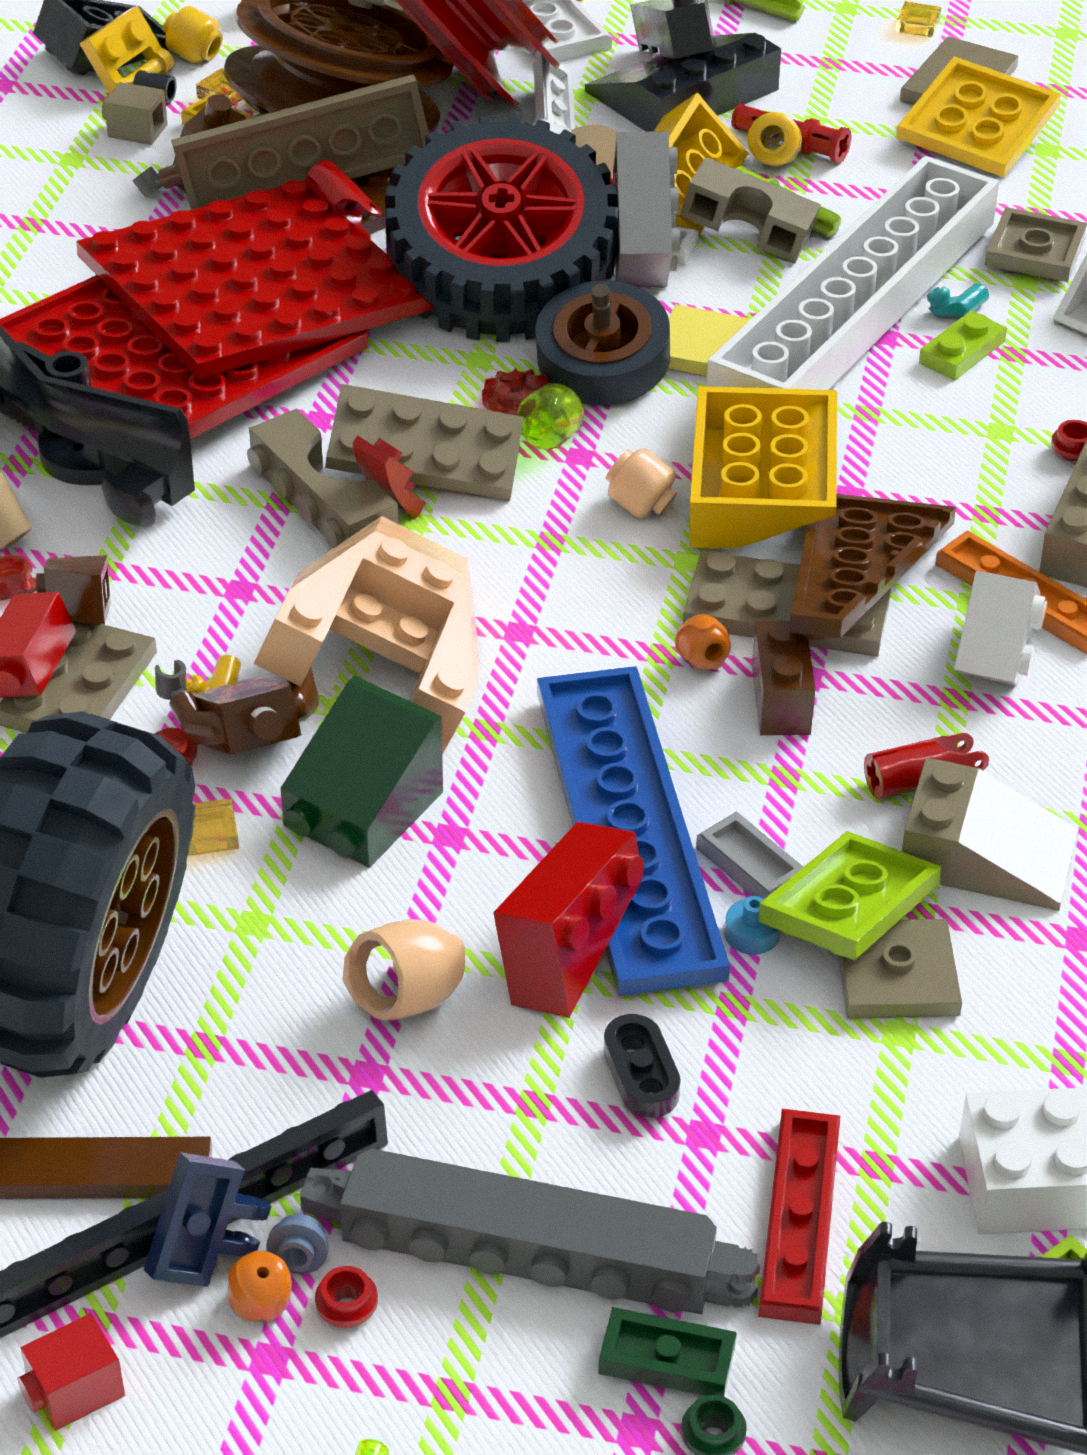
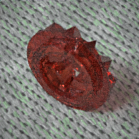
[482,367,554,419]

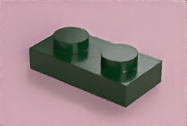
[598,1307,737,1397]

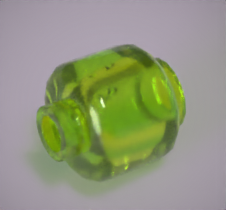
[517,383,584,450]

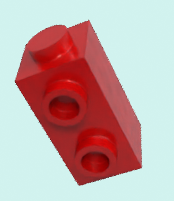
[0,591,76,698]

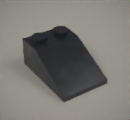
[33,0,169,75]

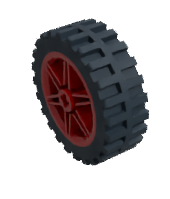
[384,115,618,342]

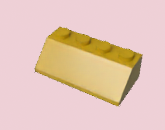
[654,93,749,238]

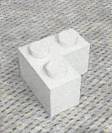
[954,570,1047,686]

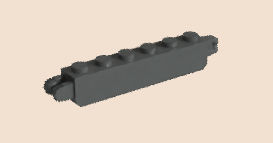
[300,1148,760,1315]

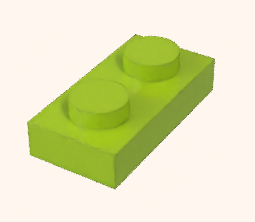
[919,311,1007,381]

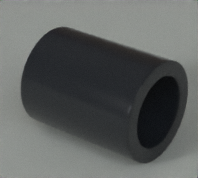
[133,70,177,104]

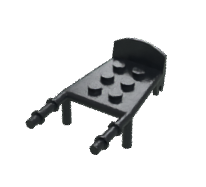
[839,1222,1087,1455]

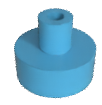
[725,896,780,955]

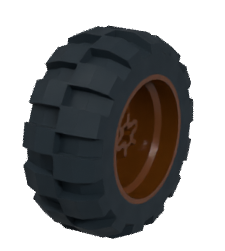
[0,711,196,1078]

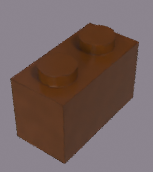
[752,620,816,735]

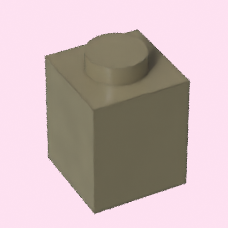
[102,82,168,145]

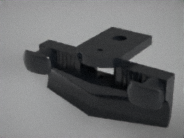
[0,326,195,527]

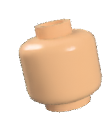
[605,448,677,519]

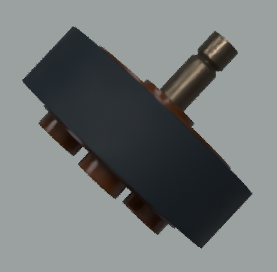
[535,281,670,405]

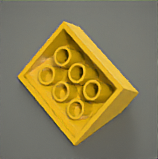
[689,386,837,549]

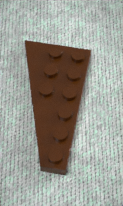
[789,494,956,640]

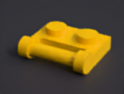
[79,6,174,95]

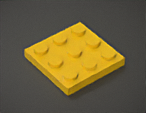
[896,56,1061,177]

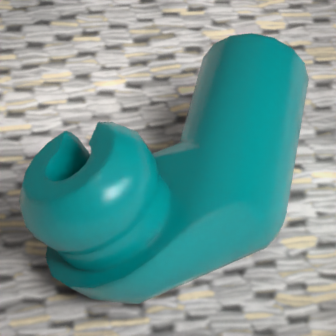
[927,283,989,317]

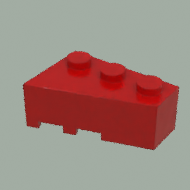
[493,821,644,1018]

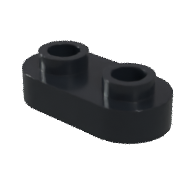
[603,1014,681,1118]

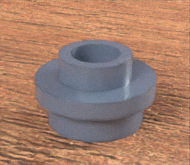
[266,1214,329,1274]

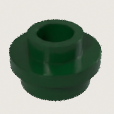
[681,1395,747,1455]

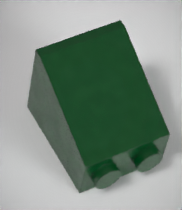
[280,676,443,868]

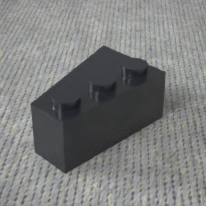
[630,0,714,59]

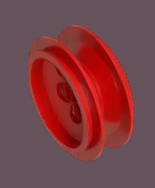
[396,0,560,108]

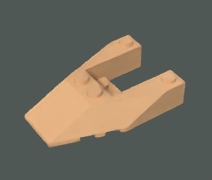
[253,516,480,755]

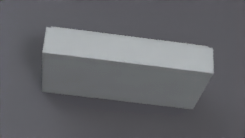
[696,811,804,899]

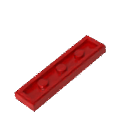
[758,1108,841,1325]

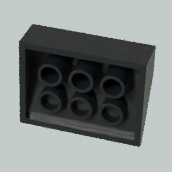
[585,32,782,132]

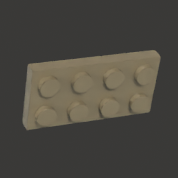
[325,384,524,501]
[683,550,892,657]

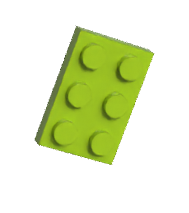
[759,831,941,960]

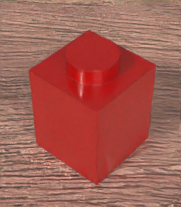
[17,1313,126,1431]

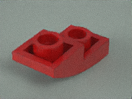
[352,435,426,518]

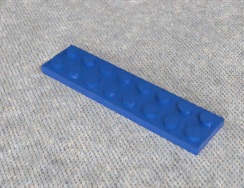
[537,666,730,996]

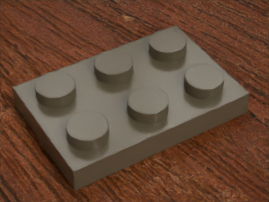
[0,621,157,733]

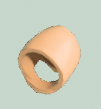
[342,919,466,1021]

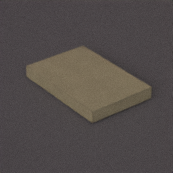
[900,36,1019,105]

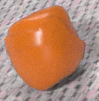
[675,614,731,670]
[228,1251,292,1322]

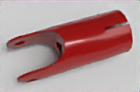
[305,160,382,239]
[864,733,990,799]

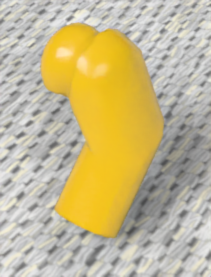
[186,654,241,693]

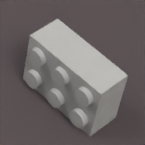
[613,131,680,287]

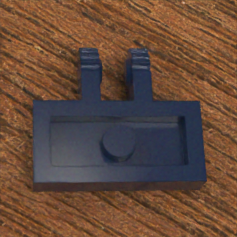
[144,1152,272,1287]

